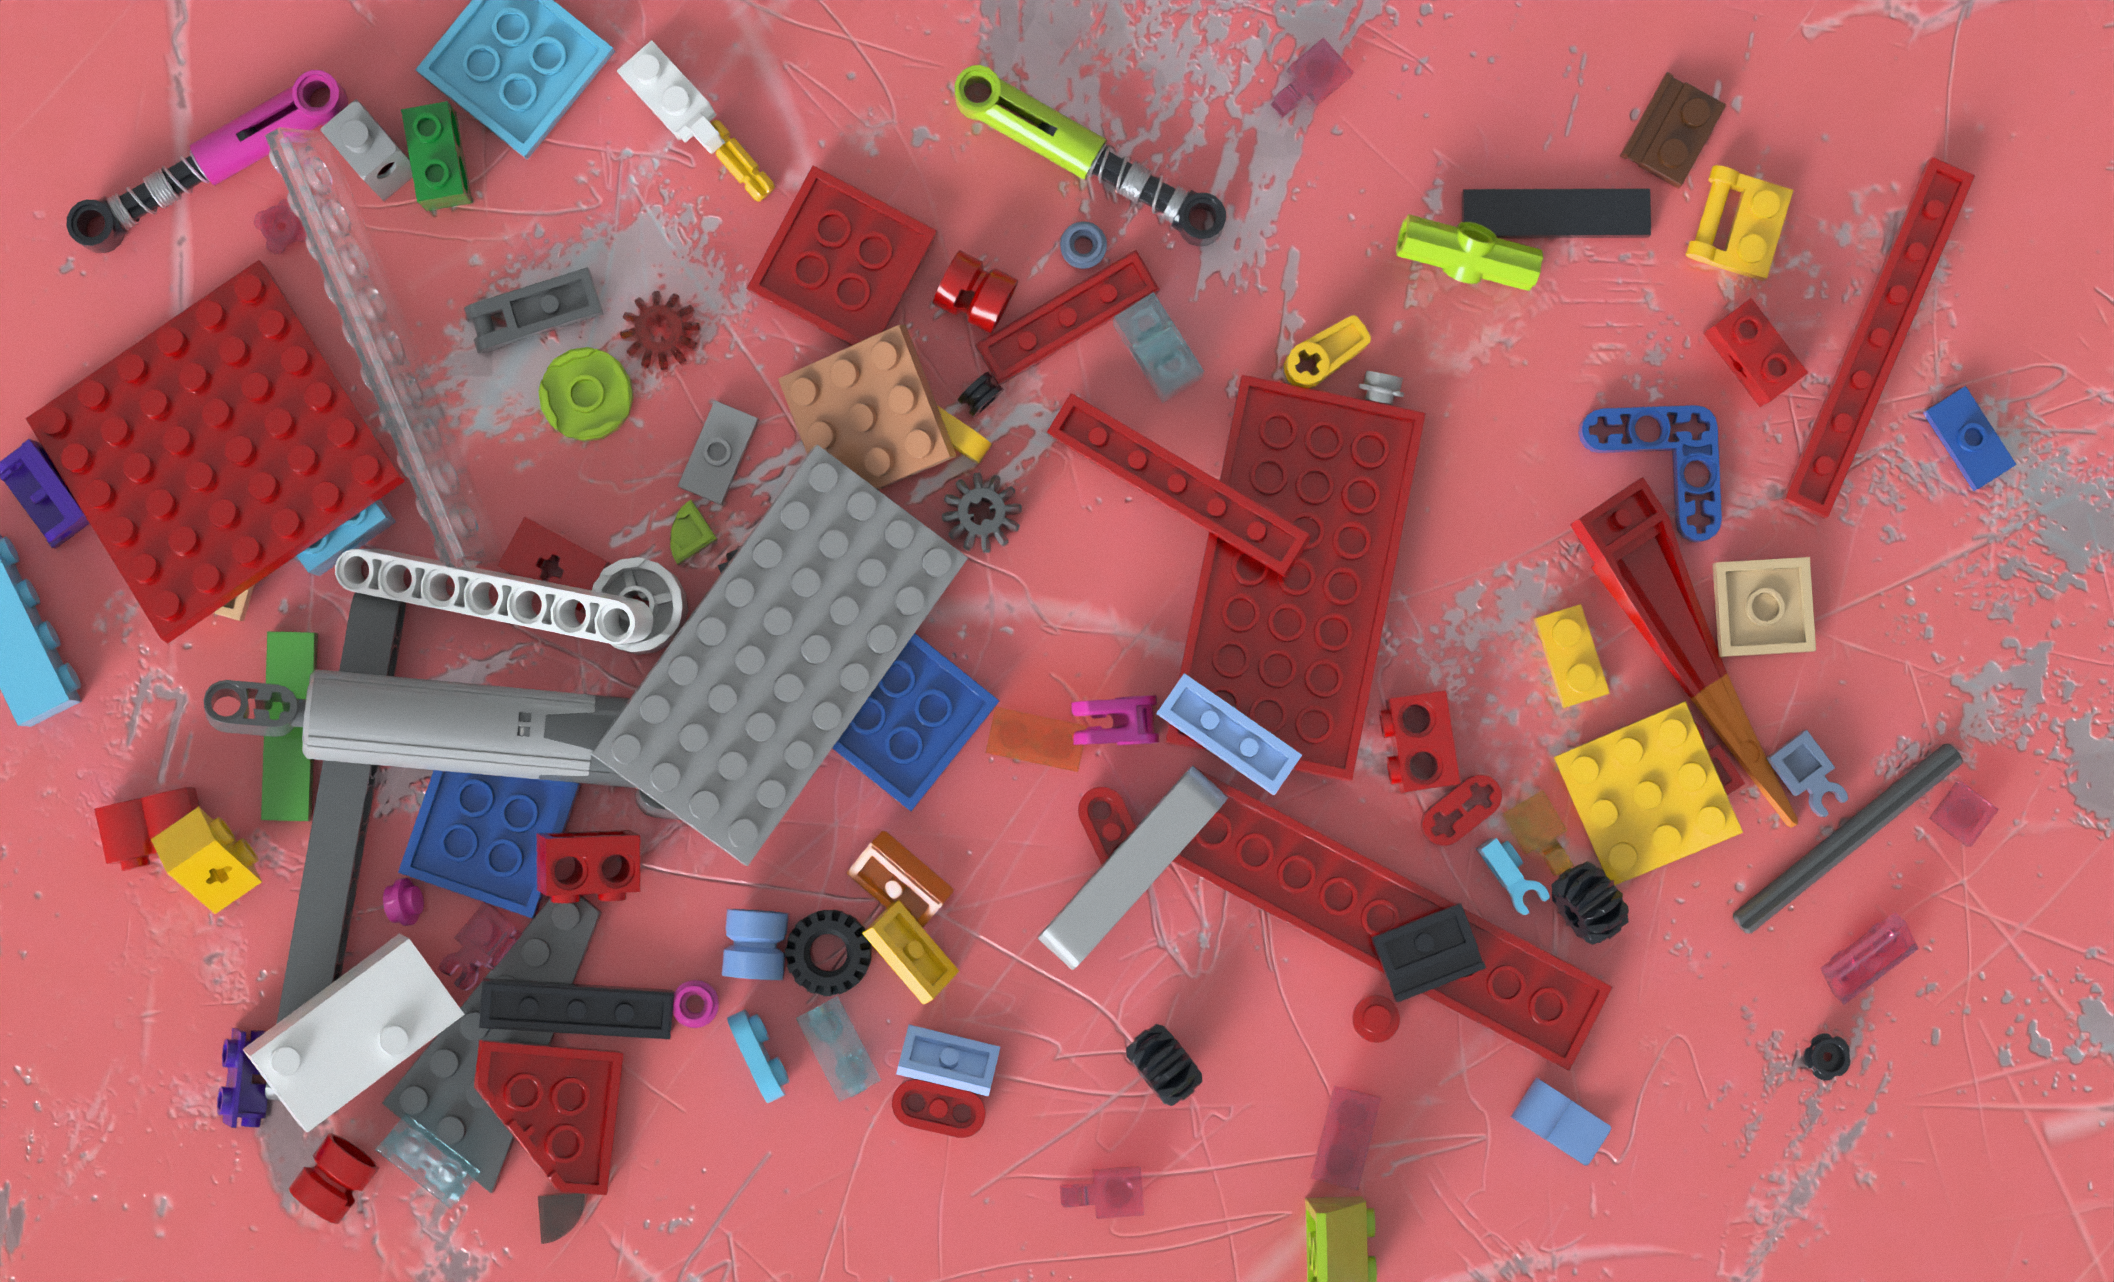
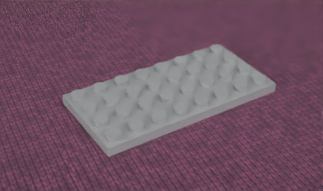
[590,445,968,866]

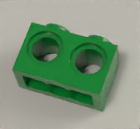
[401,101,473,211]

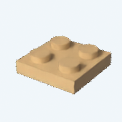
[1712,557,1816,657]

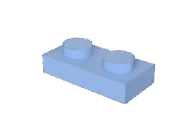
[897,1025,1000,1096]

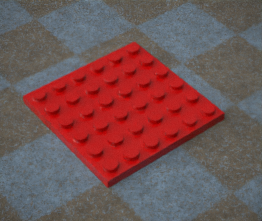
[26,260,405,644]

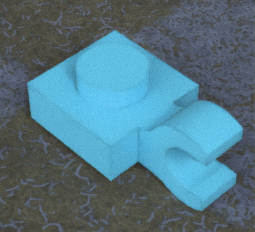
[1475,838,1550,915]

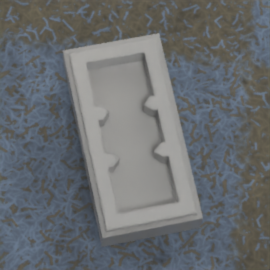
[678,400,759,506]

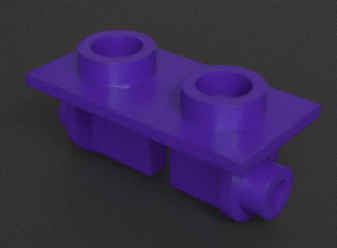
[217,1028,268,1128]

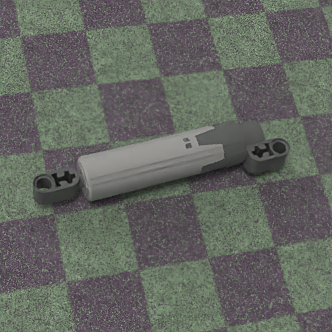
[203,669,681,820]

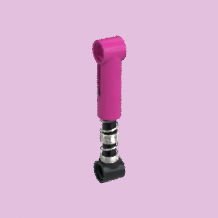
[66,70,348,253]

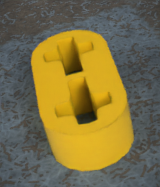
[937,405,992,464]

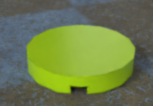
[538,347,634,442]

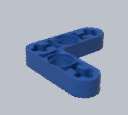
[1578,405,1722,543]

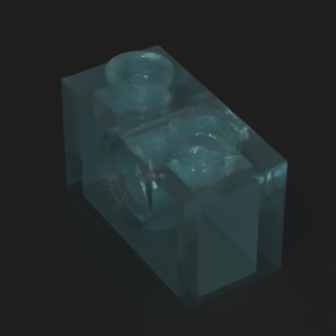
[1113,292,1204,403]

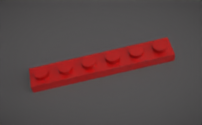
[1046,393,1311,577]

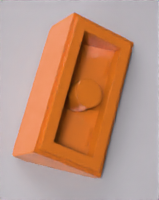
[846,831,954,928]

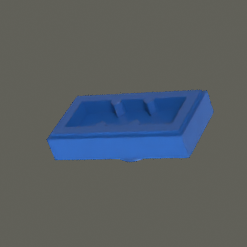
[1923,386,2017,491]

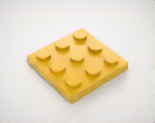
[1554,701,1743,885]

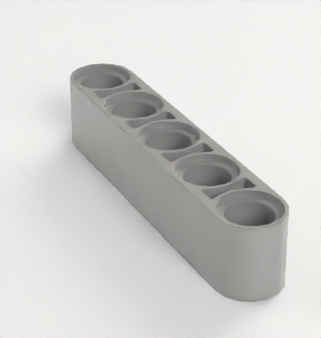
[1037,766,1228,970]

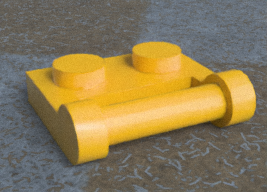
[1686,165,1794,281]

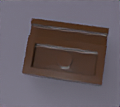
[1620,72,1726,189]

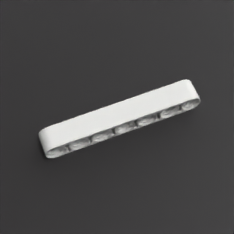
[335,548,653,644]

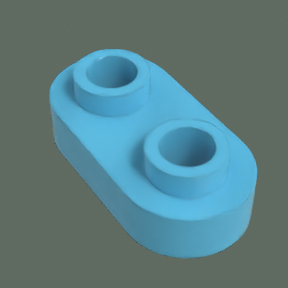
[727,1009,790,1103]

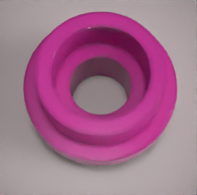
[672,980,719,1028]

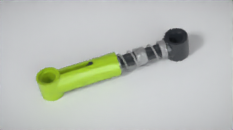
[954,65,1226,246]

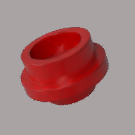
[1352,995,1400,1043]

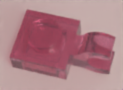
[1270,37,1354,119]
[1060,1166,1144,1219]

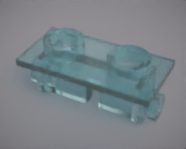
[796,996,881,1102]
[376,1114,480,1209]

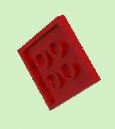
[746,165,937,346]

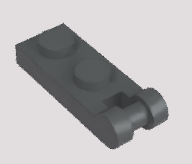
[464,267,603,354]

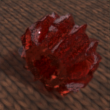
[620,291,701,372]

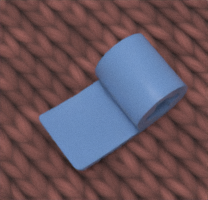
[1510,1077,1611,1166]

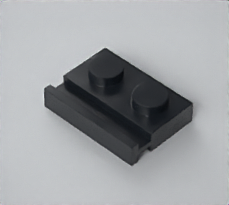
[1371,903,1486,1002]

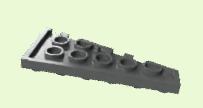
[382,895,602,1193]

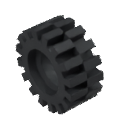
[785,910,872,996]

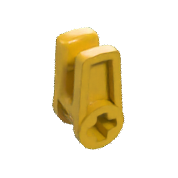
[1283,315,1371,389]

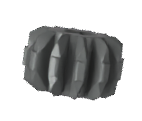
[942,473,1022,553]

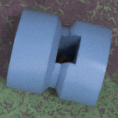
[722,909,788,980]

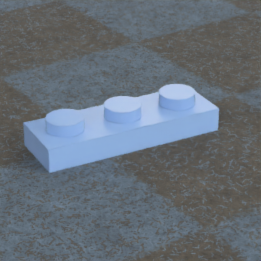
[1156,673,1302,795]

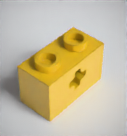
[151,807,262,914]

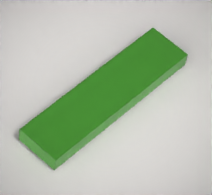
[261,631,318,821]

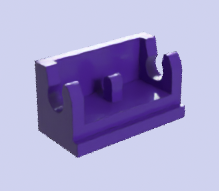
[0,439,90,549]

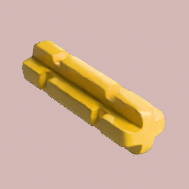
[711,120,775,202]

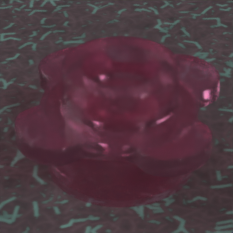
[254,199,310,254]

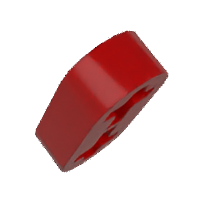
[1421,775,1502,846]

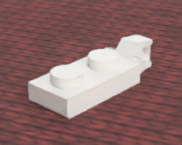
[617,40,725,154]

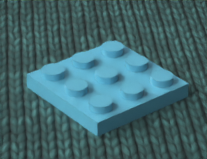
[415,0,615,160]

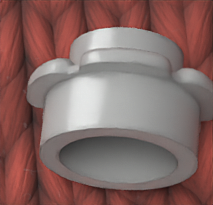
[1359,371,1404,405]

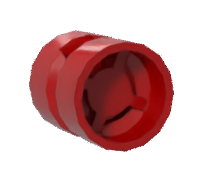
[932,250,1018,334]
[289,1133,379,1224]

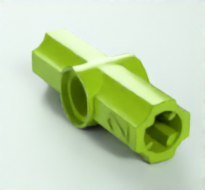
[1396,214,1543,291]

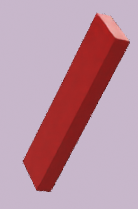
[975,250,1160,385]

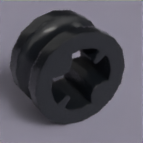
[957,372,1004,418]

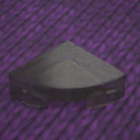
[538,1193,587,1244]

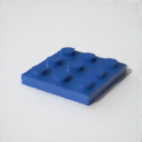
[832,633,1000,812]
[398,770,581,918]

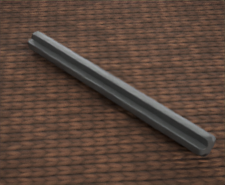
[1732,744,1963,934]

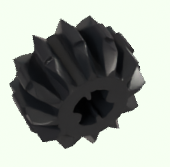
[1551,861,1629,945]
[1126,1024,1203,1106]

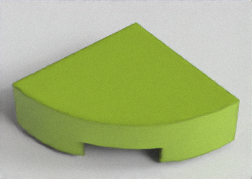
[670,500,718,565]

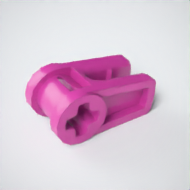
[1071,695,1159,745]

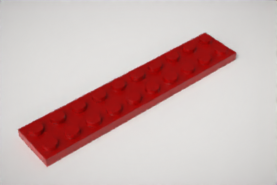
[1172,767,1613,1071]

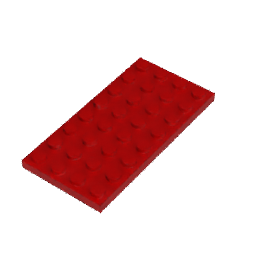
[1165,375,1426,782]

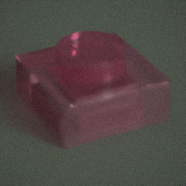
[1929,781,1999,847]

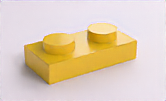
[1534,604,1610,708]
[862,900,959,1005]

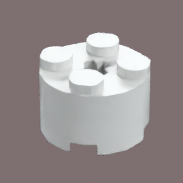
[592,557,688,655]

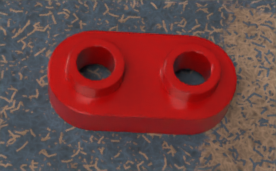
[1078,787,1136,865]
[892,1079,986,1138]

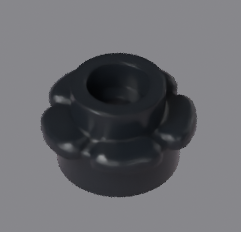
[1804,1033,1851,1080]

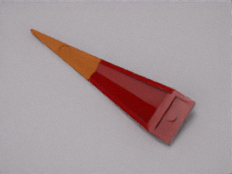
[1570,477,1798,828]

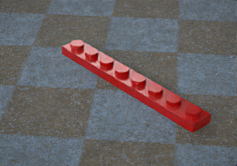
[1782,157,1975,519]

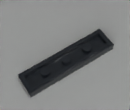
[1462,189,1651,238]
[479,978,674,1039]

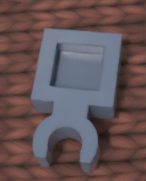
[1766,730,1848,817]

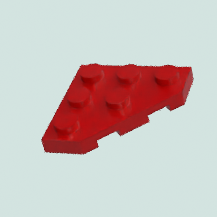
[474,1040,623,1195]

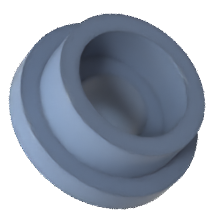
[1060,221,1107,269]

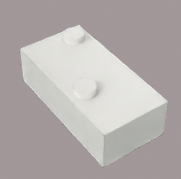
[242,933,465,1133]

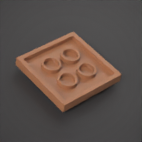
[778,325,957,490]

